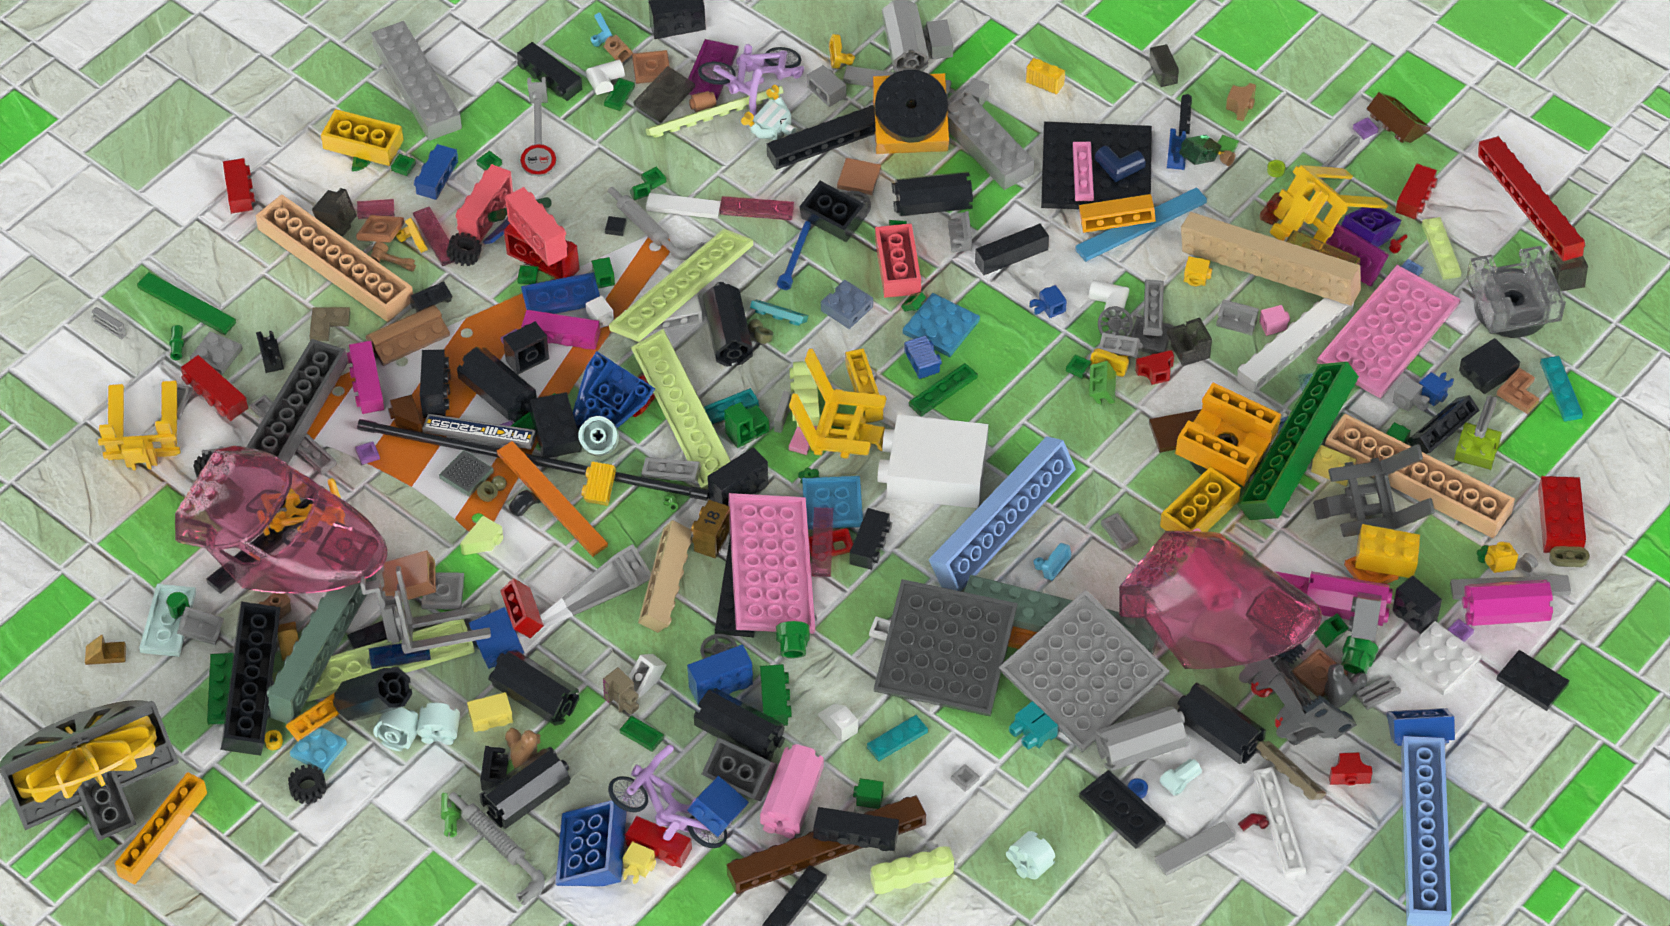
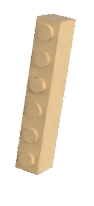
[638,520,692,633]

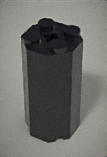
[891,172,973,216]
[702,282,753,367]
[457,347,537,422]
[488,650,580,726]
[333,667,412,721]
[1177,682,1266,764]
[694,688,785,761]
[479,747,571,829]

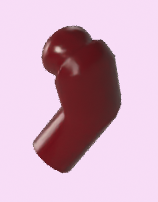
[1238,813,1269,832]

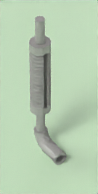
[608,187,705,260]
[448,792,545,905]

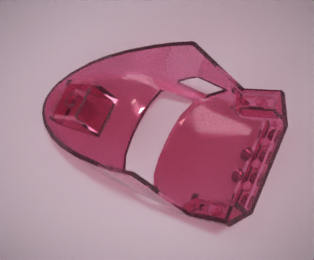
[175,446,388,594]

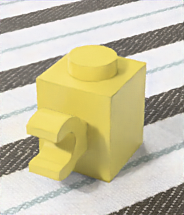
[623,842,656,884]

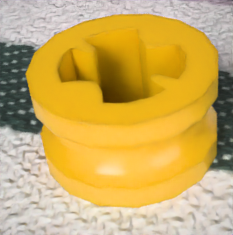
[264,730,283,750]

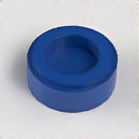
[1128,778,1148,799]

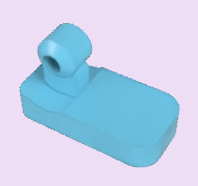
[591,12,612,47]
[1033,543,1071,581]

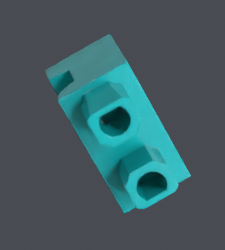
[1009,701,1058,750]

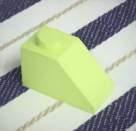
[460,516,504,555]

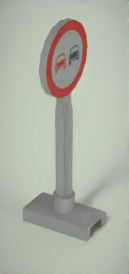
[520,77,557,177]

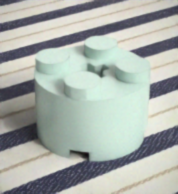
[579,416,619,456]
[417,703,460,745]
[373,707,419,751]
[1006,831,1055,879]

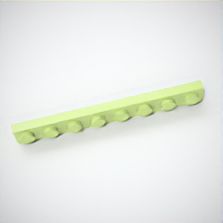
[645,86,784,138]

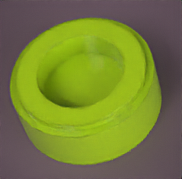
[1267,160,1286,178]

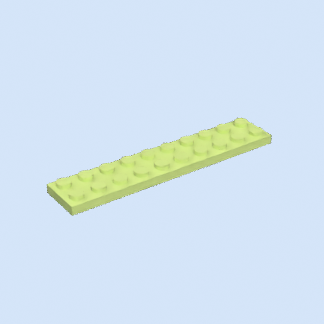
[609,229,754,342]
[631,329,731,489]
[272,619,475,702]

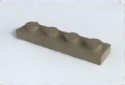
[1256,741,1327,800]

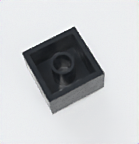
[503,321,549,375]
[1392,575,1442,634]

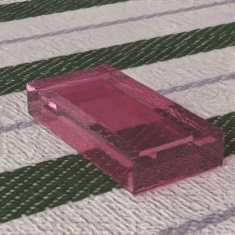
[357,199,395,219]

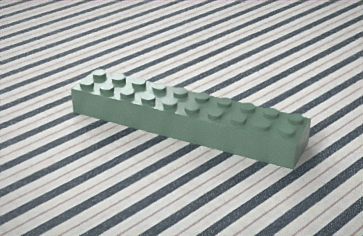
[267,548,376,723]
[964,575,1161,655]

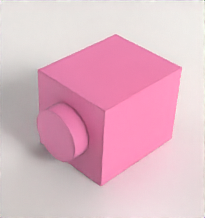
[1259,305,1290,336]

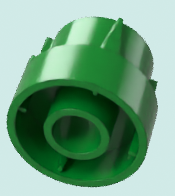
[776,621,810,658]
[1340,636,1379,674]

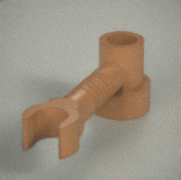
[370,242,416,271]

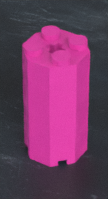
[1304,571,1393,626]
[1462,579,1553,626]

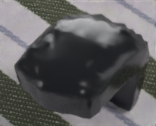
[509,490,541,516]

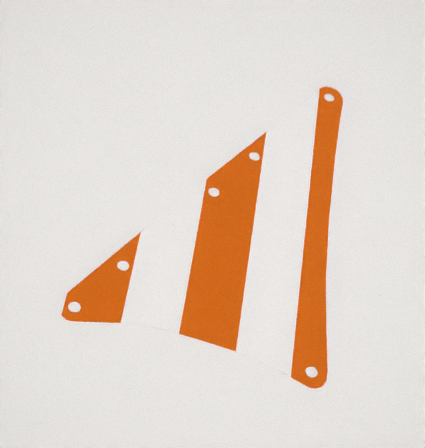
[259,236,671,532]

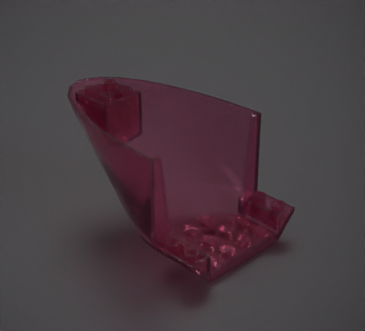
[1119,531,1322,669]

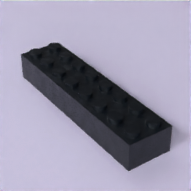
[220,601,281,756]

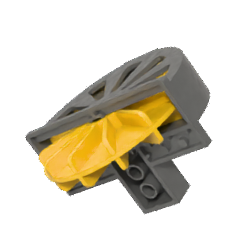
[0,700,179,841]

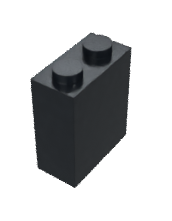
[1459,338,1520,394]

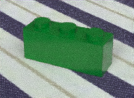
[760,664,792,726]

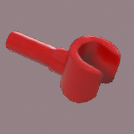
[1389,234,1407,254]

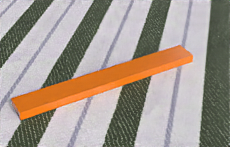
[497,441,608,557]

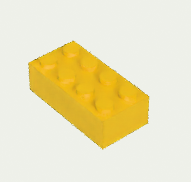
[321,109,404,166]
[1160,467,1241,537]

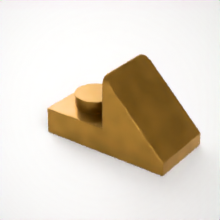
[277,621,299,661]
[85,635,126,665]

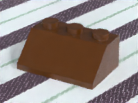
[1366,92,1431,143]

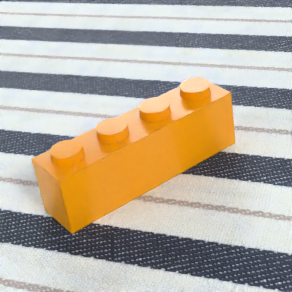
[1079,194,1156,233]

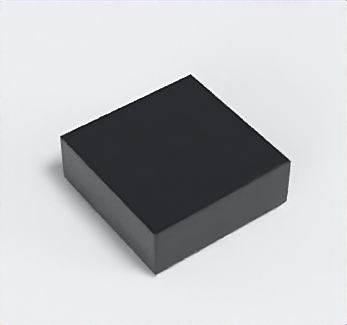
[605,216,627,236]

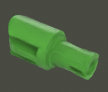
[441,792,461,837]

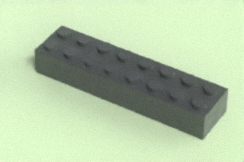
[244,339,348,476]

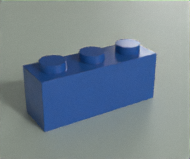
[414,144,458,200]

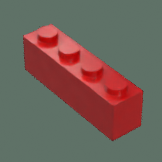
[181,355,248,421]

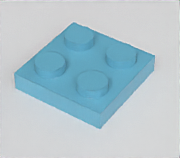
[290,727,347,774]

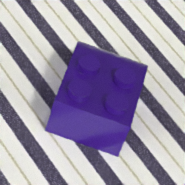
[1341,207,1402,247]

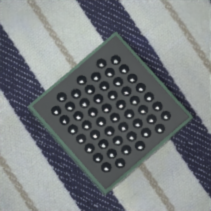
[439,450,494,497]

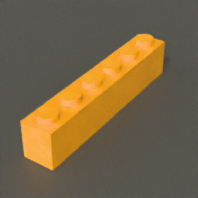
[114,772,207,885]

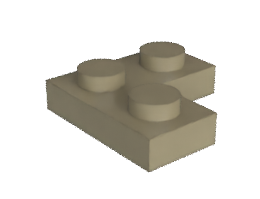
[309,307,350,341]

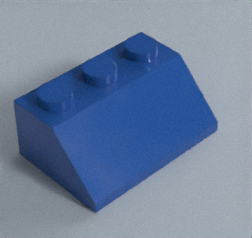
[1387,708,1455,746]

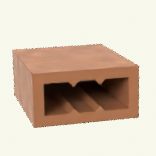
[382,550,436,602]

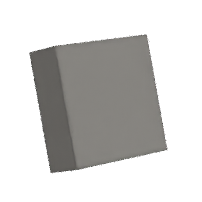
[951,764,980,792]

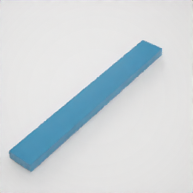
[1075,187,1207,262]

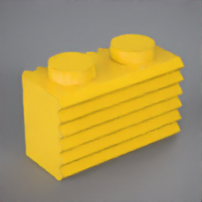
[1026,58,1065,94]
[581,461,616,506]

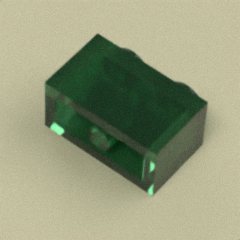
[1179,135,1222,165]

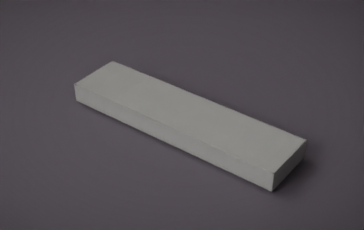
[1143,279,1164,336]
[1155,821,1235,876]

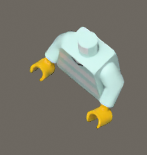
[741,85,796,140]

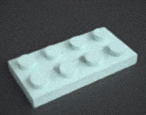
[139,584,196,657]

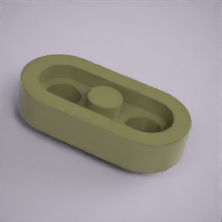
[1549,546,1590,567]

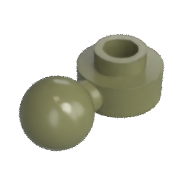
[748,319,773,344]
[477,476,507,502]

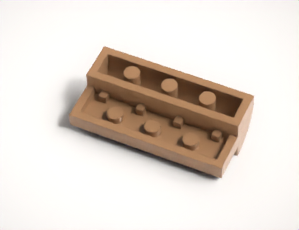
[366,305,450,366]

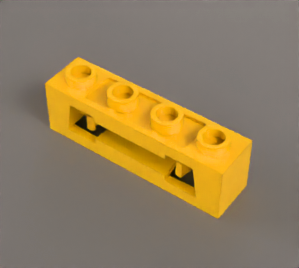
[845,348,883,424]

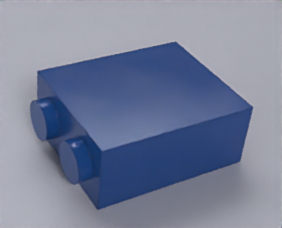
[469,607,525,669]
[687,776,749,837]

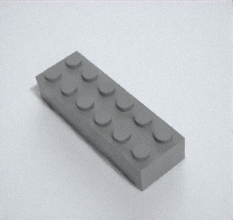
[947,94,1034,190]

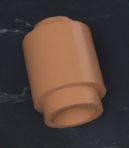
[689,91,716,112]

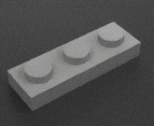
[641,457,701,482]

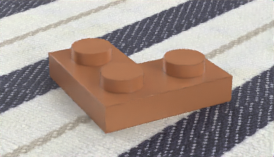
[1496,368,1540,414]

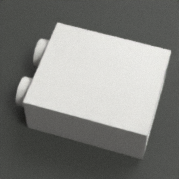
[878,415,989,508]

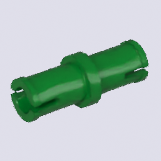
[169,325,184,361]

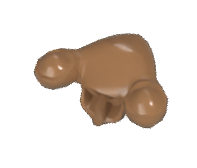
[505,728,541,769]

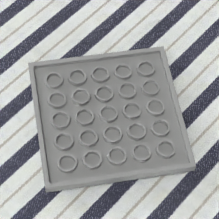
[999,589,1169,753]

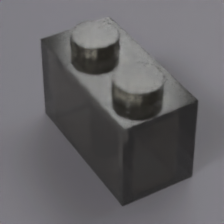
[1149,44,1179,87]

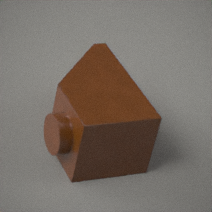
[388,394,423,432]

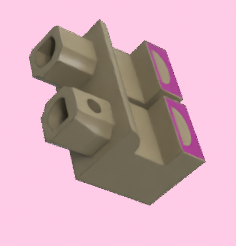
[603,667,639,715]

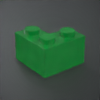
[724,402,770,448]

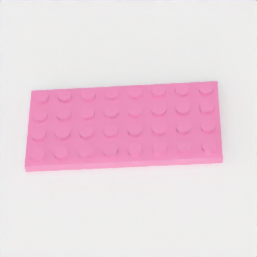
[1317,265,1461,399]
[728,493,815,634]

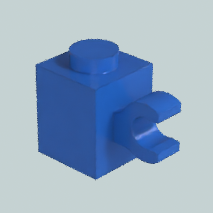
[1029,285,1067,318]
[1419,372,1454,406]

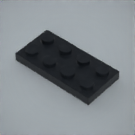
[1079,770,1166,849]

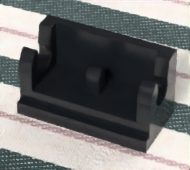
[410,281,452,313]
[256,330,284,373]
[480,746,509,791]

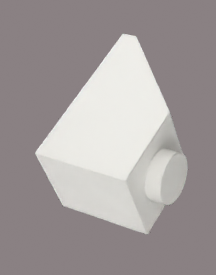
[628,654,667,699]
[818,704,858,743]

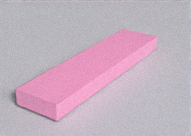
[1073,142,1094,201]

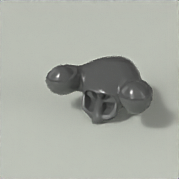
[1324,664,1367,708]

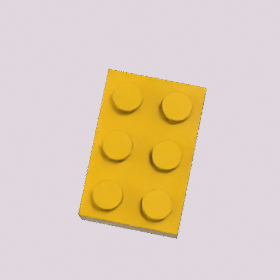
[1355,524,1420,578]

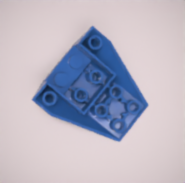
[573,351,655,441]

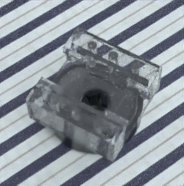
[1466,246,1566,338]

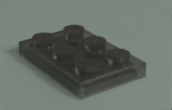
[633,66,695,123]

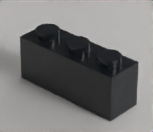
[850,508,892,570]

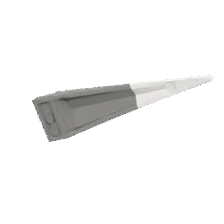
[517,544,651,639]

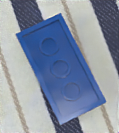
[521,272,600,314]

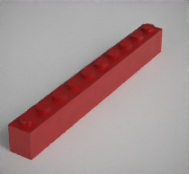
[1478,136,1585,261]

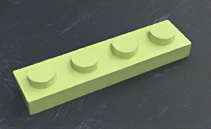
[1422,217,1461,280]

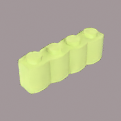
[789,361,820,427]
[871,846,954,894]

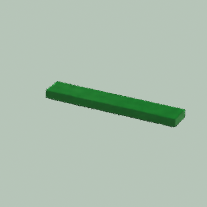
[137,272,236,335]

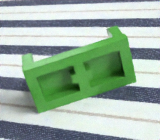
[1089,361,1116,405]

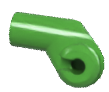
[663,495,679,512]

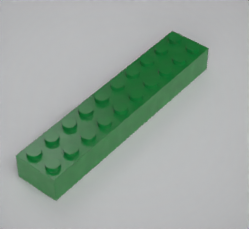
[1237,361,1359,520]

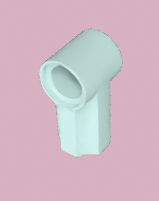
[1160,759,1202,796]

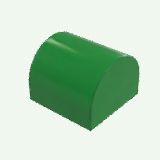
[167,592,190,620]

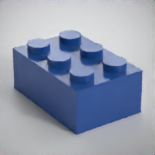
[687,644,753,704]

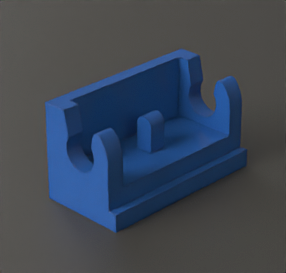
[1167,128,1187,170]

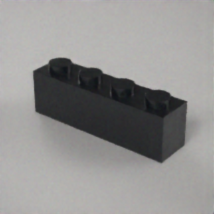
[517,42,582,101]
[975,223,1049,276]
[813,807,899,851]

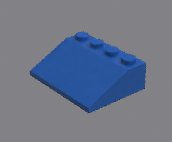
[556,800,627,886]

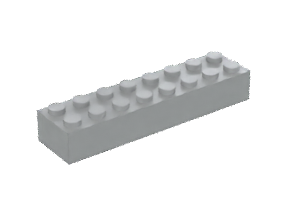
[371,21,462,141]

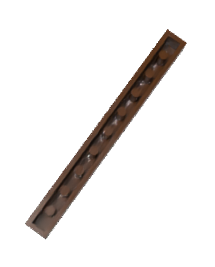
[727,795,926,894]

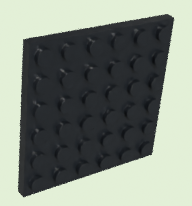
[1041,122,1152,210]

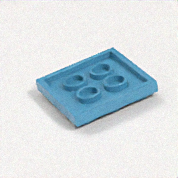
[903,293,980,357]
[802,476,863,530]

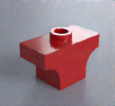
[1135,350,1174,385]
[1329,752,1373,786]

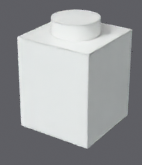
[586,296,614,328]

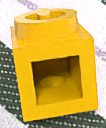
[1183,256,1212,287]
[1485,542,1519,573]

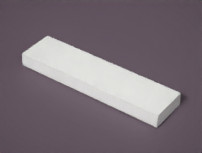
[646,193,721,219]

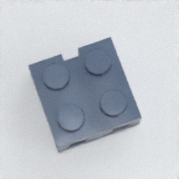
[821,280,873,329]

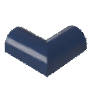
[1095,146,1145,182]

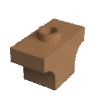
[1226,83,1256,121]

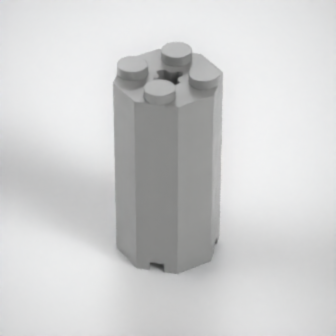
[882,0,929,72]
[1095,706,1190,771]

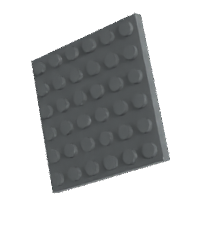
[873,579,1018,717]

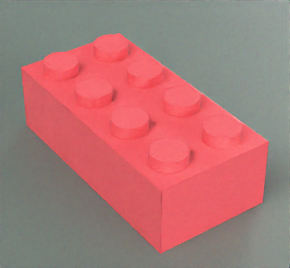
[456,164,513,244]
[505,187,568,266]
[875,224,921,298]

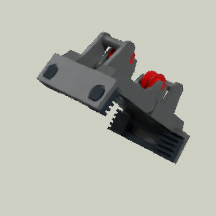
[1239,622,1357,745]

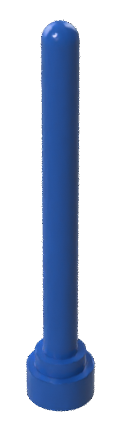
[777,221,811,290]

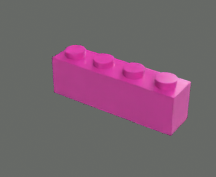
[521,310,600,350]
[346,341,385,414]

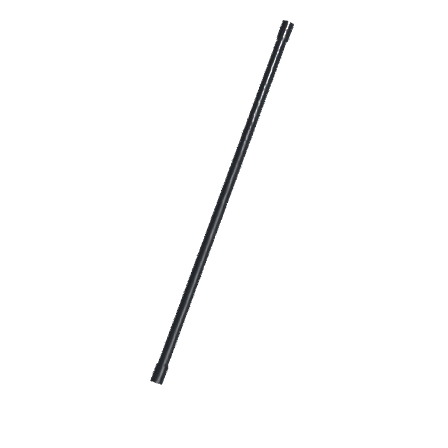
[357,419,709,501]

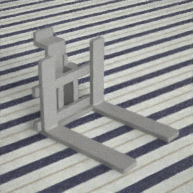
[360,566,491,654]

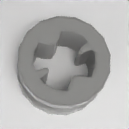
[1518,553,1538,573]

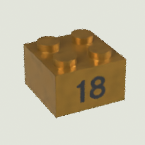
[691,500,730,559]

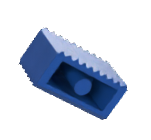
[904,335,942,379]

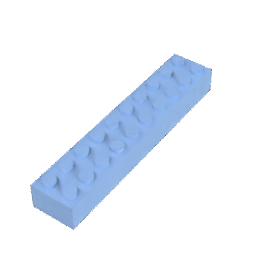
[929,436,1076,591]
[1401,736,1452,926]

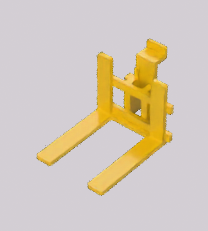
[1269,165,1388,251]
[789,348,887,459]
[98,381,181,470]

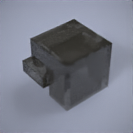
[312,188,357,236]
[1545,250,1588,292]
[1166,317,1212,366]

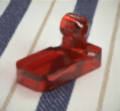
[1260,192,1282,225]

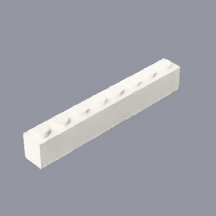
[1237,298,1354,394]

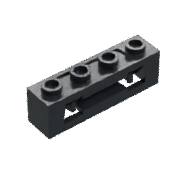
[1407,395,1480,454]

